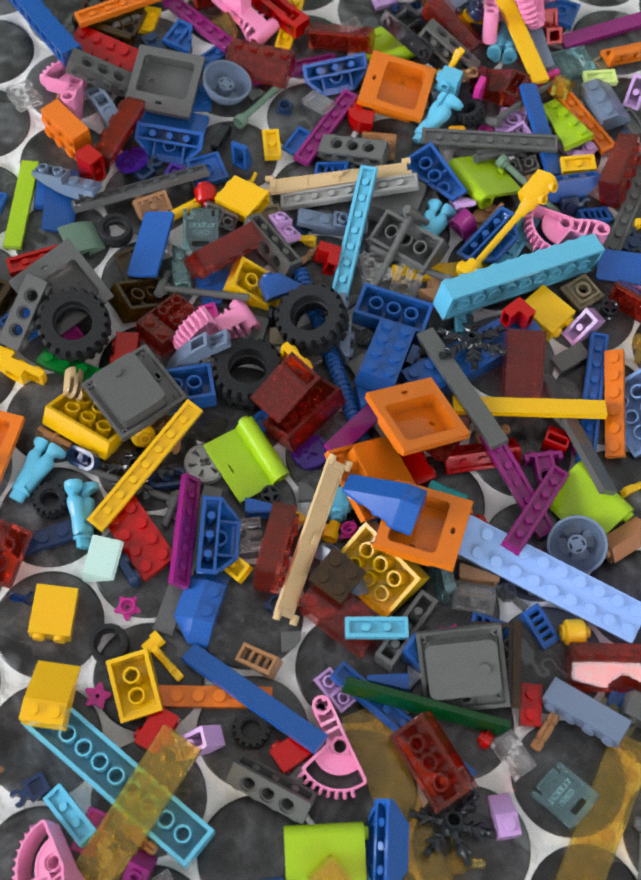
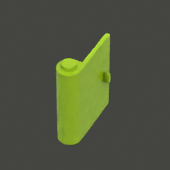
[348,26,416,65]
[448,156,521,209]
[203,415,290,503]
[549,460,634,535]
[284,821,369,880]

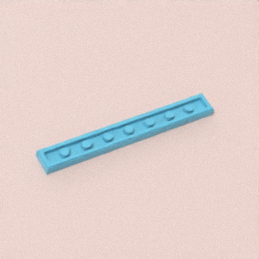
[332,165,378,300]

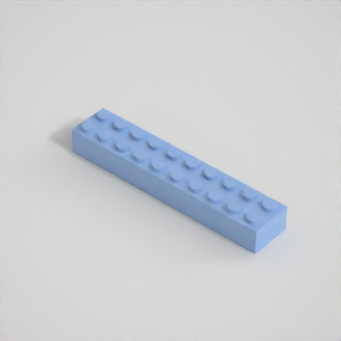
[453,515,641,644]

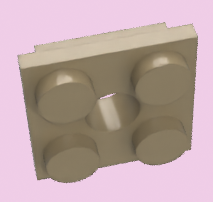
[559,273,605,312]

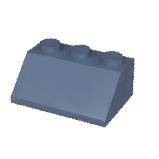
[579,78,631,131]

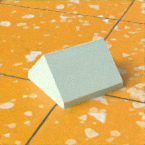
[82,534,124,583]

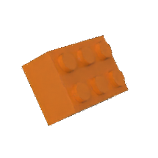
[40,99,93,161]

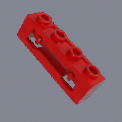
[251,0,310,39]

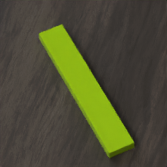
[3,160,39,250]

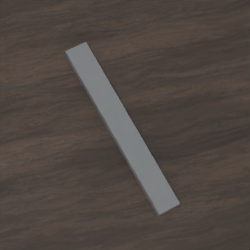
[280,173,419,212]

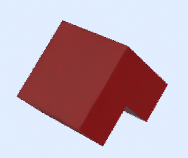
[313,240,342,276]
[499,296,536,330]
[540,425,570,456]

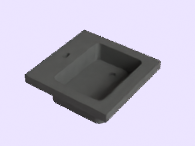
[123,44,206,121]
[368,179,434,226]
[8,238,114,336]
[81,344,188,442]
[415,622,511,710]

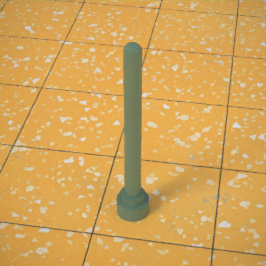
[233,76,289,129]
[495,154,560,211]

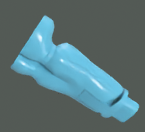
[487,21,517,64]
[412,92,464,144]
[420,199,457,236]
[9,436,67,504]
[64,479,99,550]

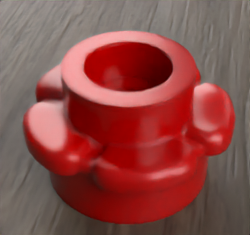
[477,729,495,750]

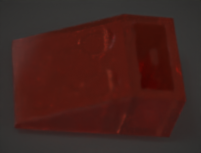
[469,69,530,108]
[136,292,198,356]
[250,352,321,424]

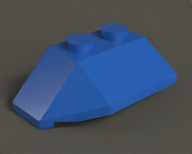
[301,52,368,97]
[135,121,205,165]
[547,171,602,203]
[456,206,519,263]
[196,495,241,575]
[174,571,231,650]
[366,799,409,880]

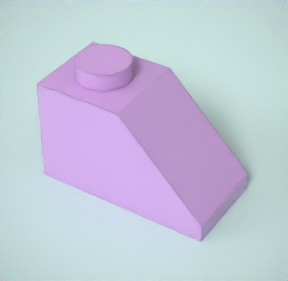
[623,73,641,111]
[561,308,606,346]
[174,725,225,761]
[487,793,522,841]

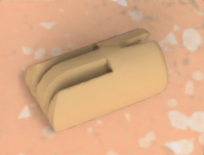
[63,366,84,400]

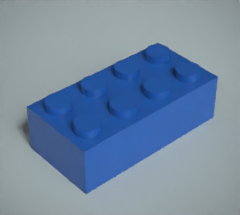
[352,282,434,345]
[355,317,416,391]
[156,362,217,413]

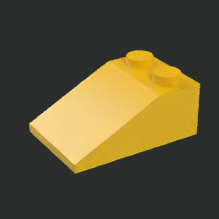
[223,256,282,311]
[106,648,163,724]
[19,660,81,731]

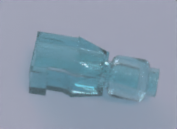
[170,246,192,288]

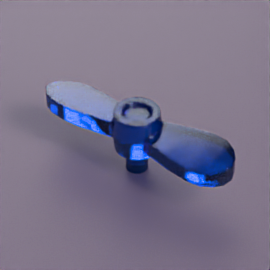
[9,591,34,605]

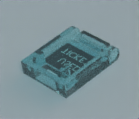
[551,45,597,82]
[183,208,219,252]
[429,566,456,604]
[530,761,600,830]

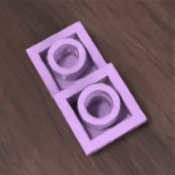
[268,212,301,243]
[313,667,356,713]

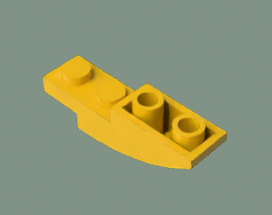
[0,346,48,385]

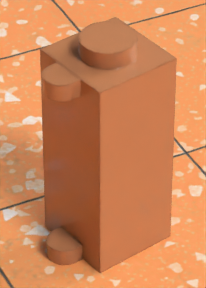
[605,516,641,564]

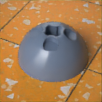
[202,60,252,106]
[547,515,608,574]

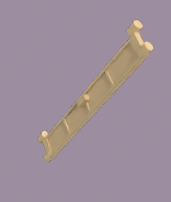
[265,157,412,195]
[272,453,353,626]

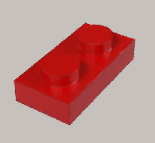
[519,683,542,728]

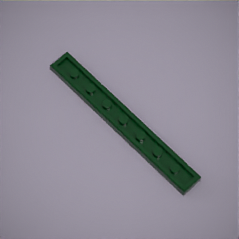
[341,676,511,737]

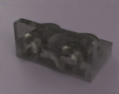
[184,412,229,443]

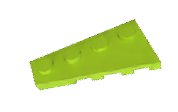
[542,99,594,152]

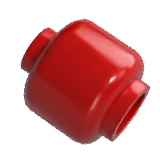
[194,181,217,208]

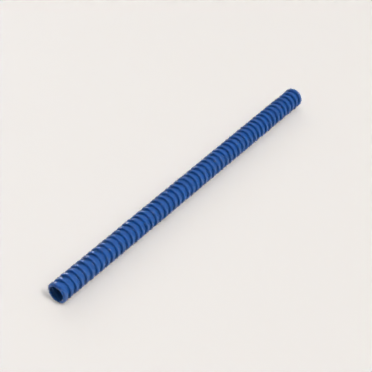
[293,267,371,443]

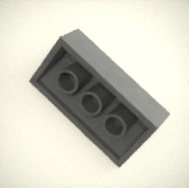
[368,209,450,271]

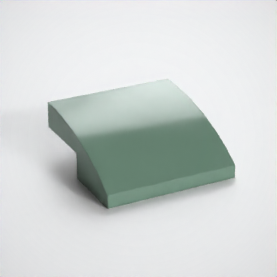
[57,221,106,255]

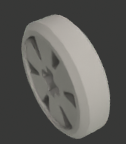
[184,443,222,485]

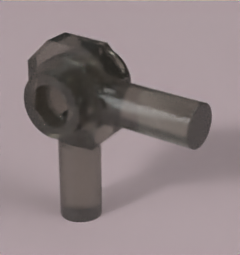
[496,581,528,612]

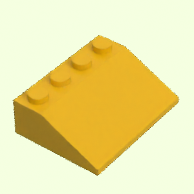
[42,389,123,460]
[341,521,430,617]

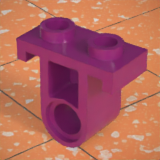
[447,208,478,242]
[521,449,563,488]
[121,848,158,880]

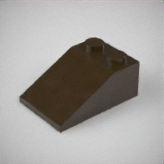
[110,277,176,324]

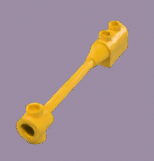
[456,169,558,276]

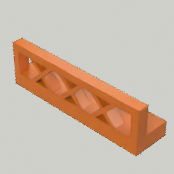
[600,42,641,67]

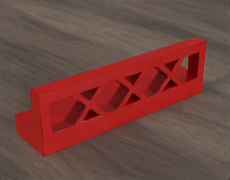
[440,438,521,475]

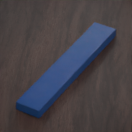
[519,83,562,176]

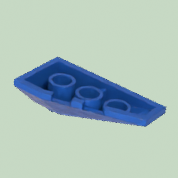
[406,142,468,202]
[342,474,428,536]

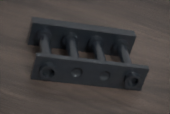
[379,2,435,64]

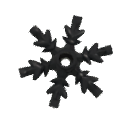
[437,314,508,370]
[98,438,176,502]
[408,782,495,868]

